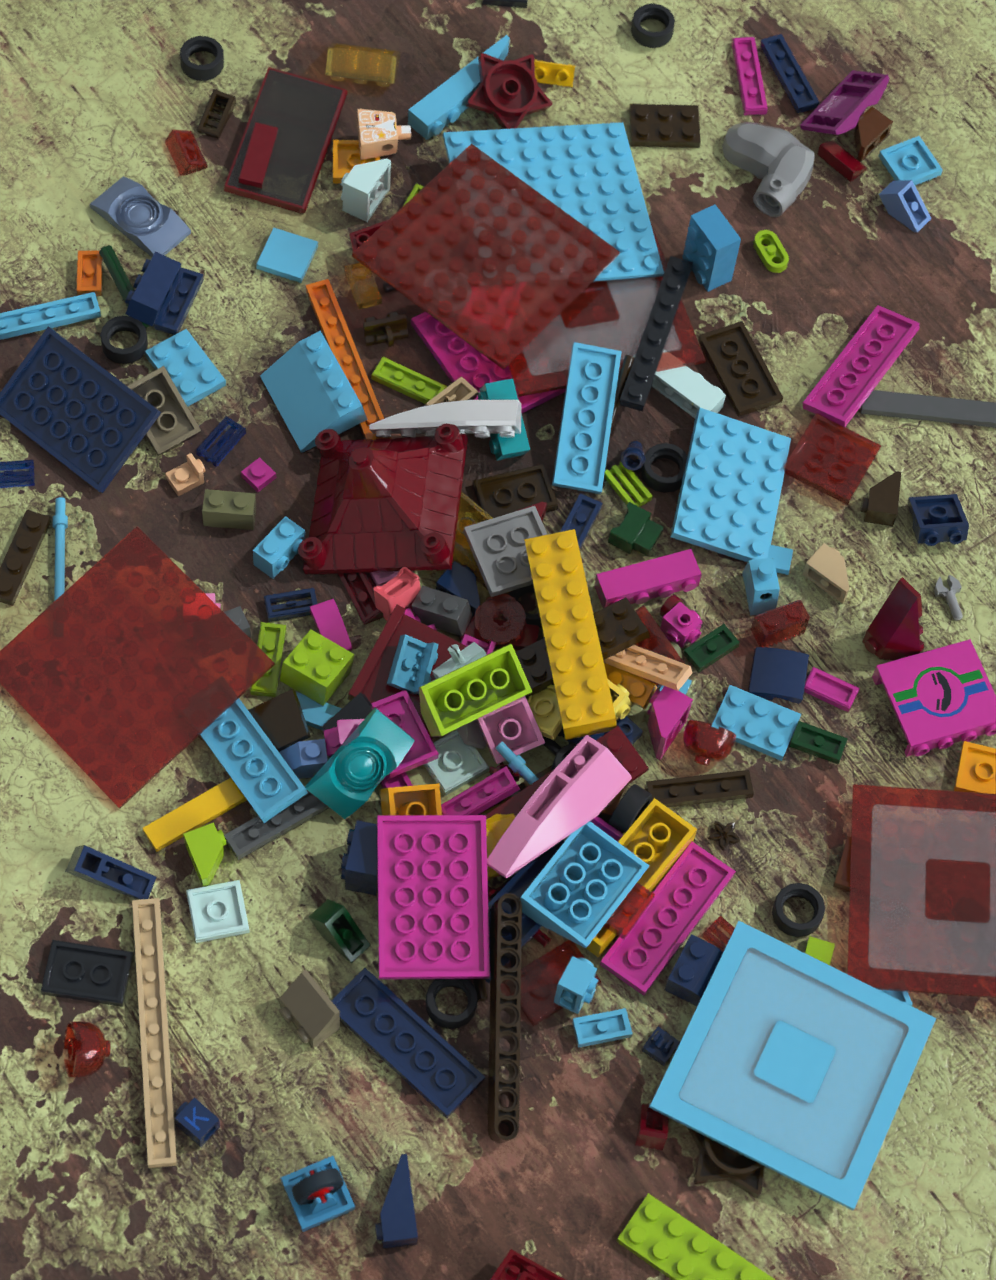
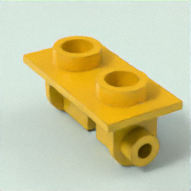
[534,59,575,87]

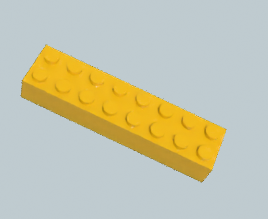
[524,529,617,740]

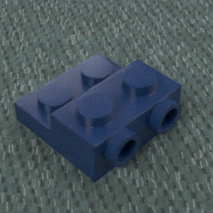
[907,494,969,546]

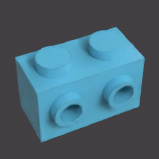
[253,516,305,579]
[554,956,599,1014]

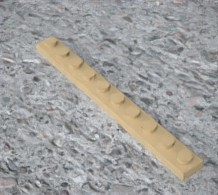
[132,898,177,1168]

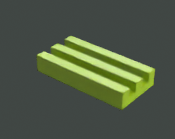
[604,462,652,507]

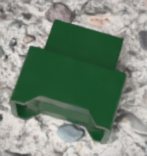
[608,502,664,556]

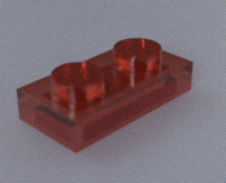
[604,883,655,939]

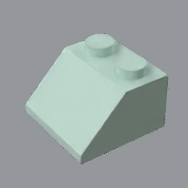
[341,159,391,222]

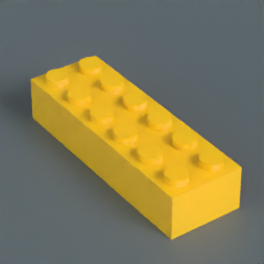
[586,798,697,957]

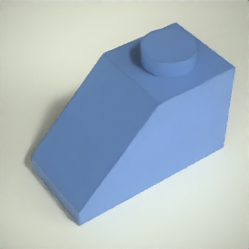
[878,180,931,232]
[279,739,328,779]

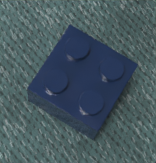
[341,820,378,896]

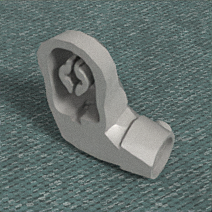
[722,122,815,217]

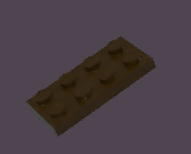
[698,321,783,417]

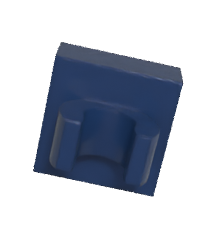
[641,1026,680,1066]

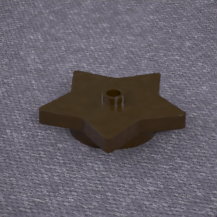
[687,1127,765,1198]

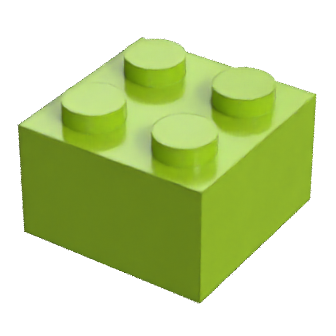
[280,629,354,706]

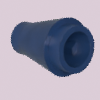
[621,441,645,471]

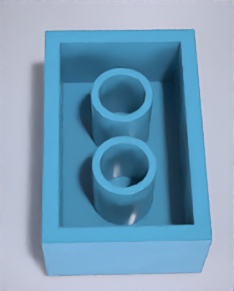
[682,204,741,291]

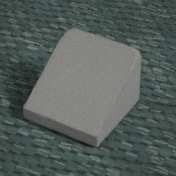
[456,720,486,749]

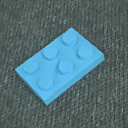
[145,329,226,407]
[710,685,801,761]

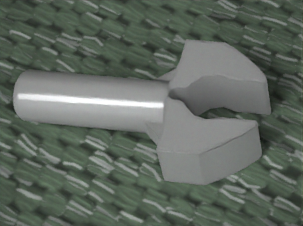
[934,575,963,621]

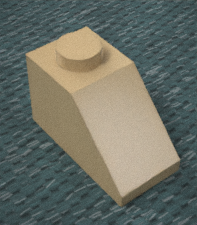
[802,543,850,604]

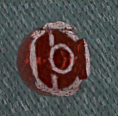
[683,720,737,766]
[64,1021,111,1077]

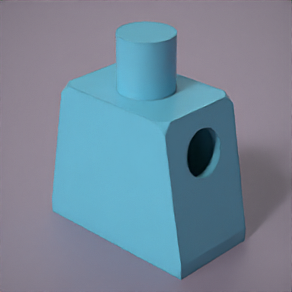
[742,558,780,616]

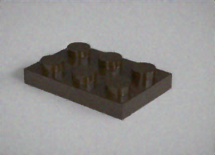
[629,104,701,148]

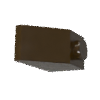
[860,471,901,527]

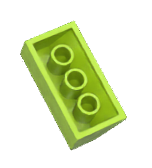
[419,644,532,736]

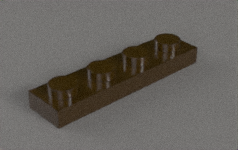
[0,510,51,606]
[645,770,754,807]

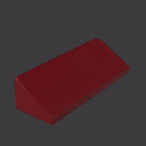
[338,572,384,625]

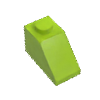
[183,822,227,887]

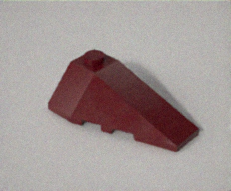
[862,577,924,661]

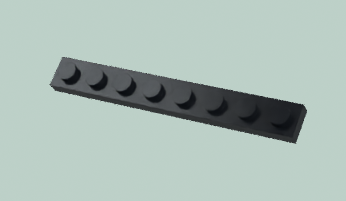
[619,256,693,412]

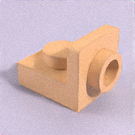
[165,453,206,496]

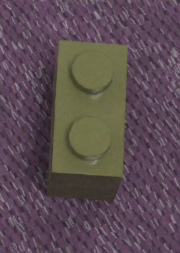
[202,489,256,530]

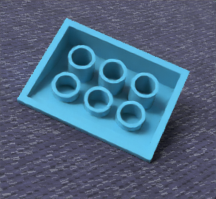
[260,331,368,453]
[520,821,649,948]

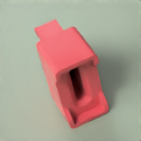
[373,567,420,621]

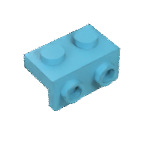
[387,634,438,695]

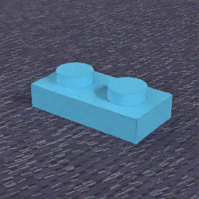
[572,1008,632,1048]

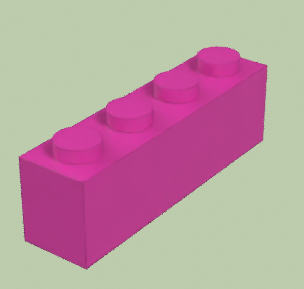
[594,549,702,608]

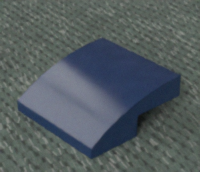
[748,647,809,704]

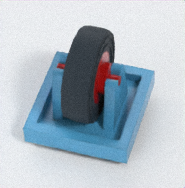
[281,1156,355,1232]

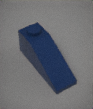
[65,845,157,900]
[375,1154,418,1249]

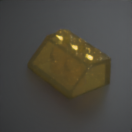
[325,43,400,87]

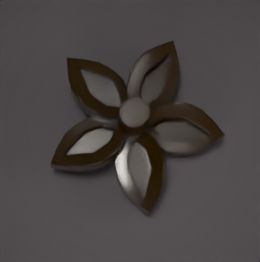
[708,821,740,851]

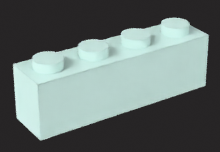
[633,348,726,418]

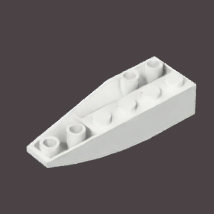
[369,400,521,438]

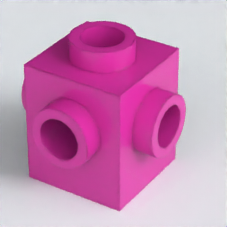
[660,602,702,648]

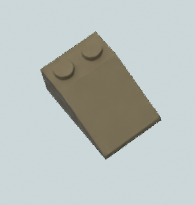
[128,366,201,455]

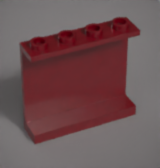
[348,605,467,740]

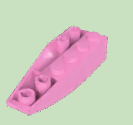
[487,735,632,878]

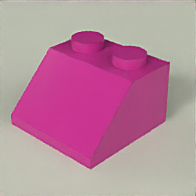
[647,686,693,760]

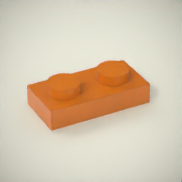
[77,250,103,296]

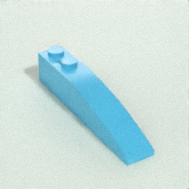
[408,35,510,140]

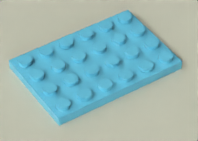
[670,408,791,562]

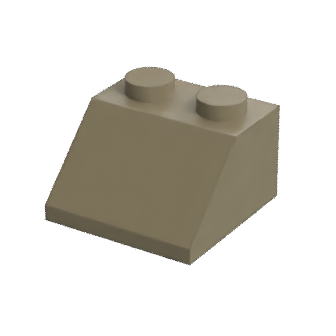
[279,970,340,1049]

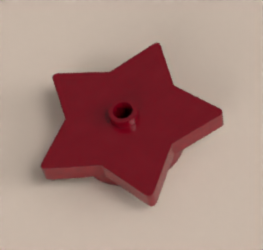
[466,53,552,129]

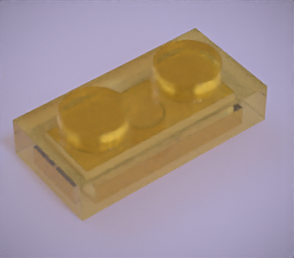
[344,260,382,310]

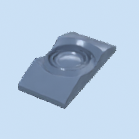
[90,176,191,257]

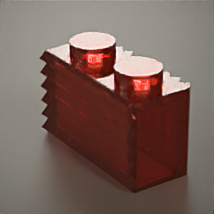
[751,600,810,647]

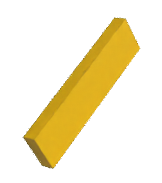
[142,778,247,852]

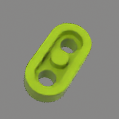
[753,230,789,273]

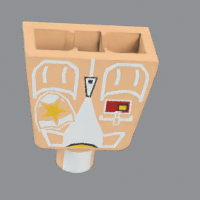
[357,109,411,159]

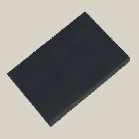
[41,940,134,1007]

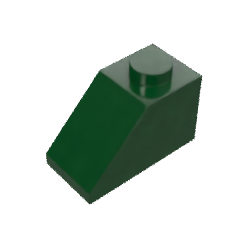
[309,899,371,963]

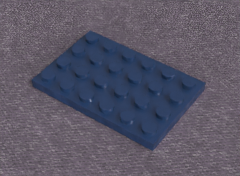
[0,327,162,493]

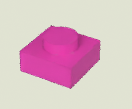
[241,457,276,492]

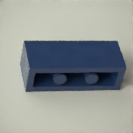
[125,251,182,326]

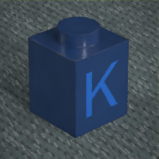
[175,1097,220,1147]

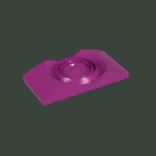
[800,70,890,135]

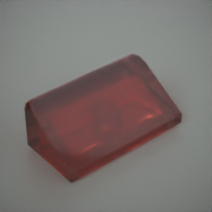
[165,129,208,176]

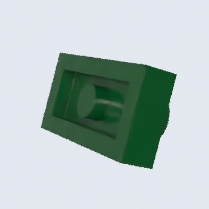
[683,624,740,673]
[789,721,848,764]

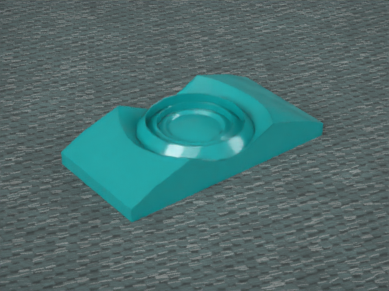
[305,707,415,819]

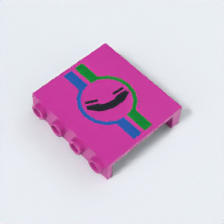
[872,639,996,757]

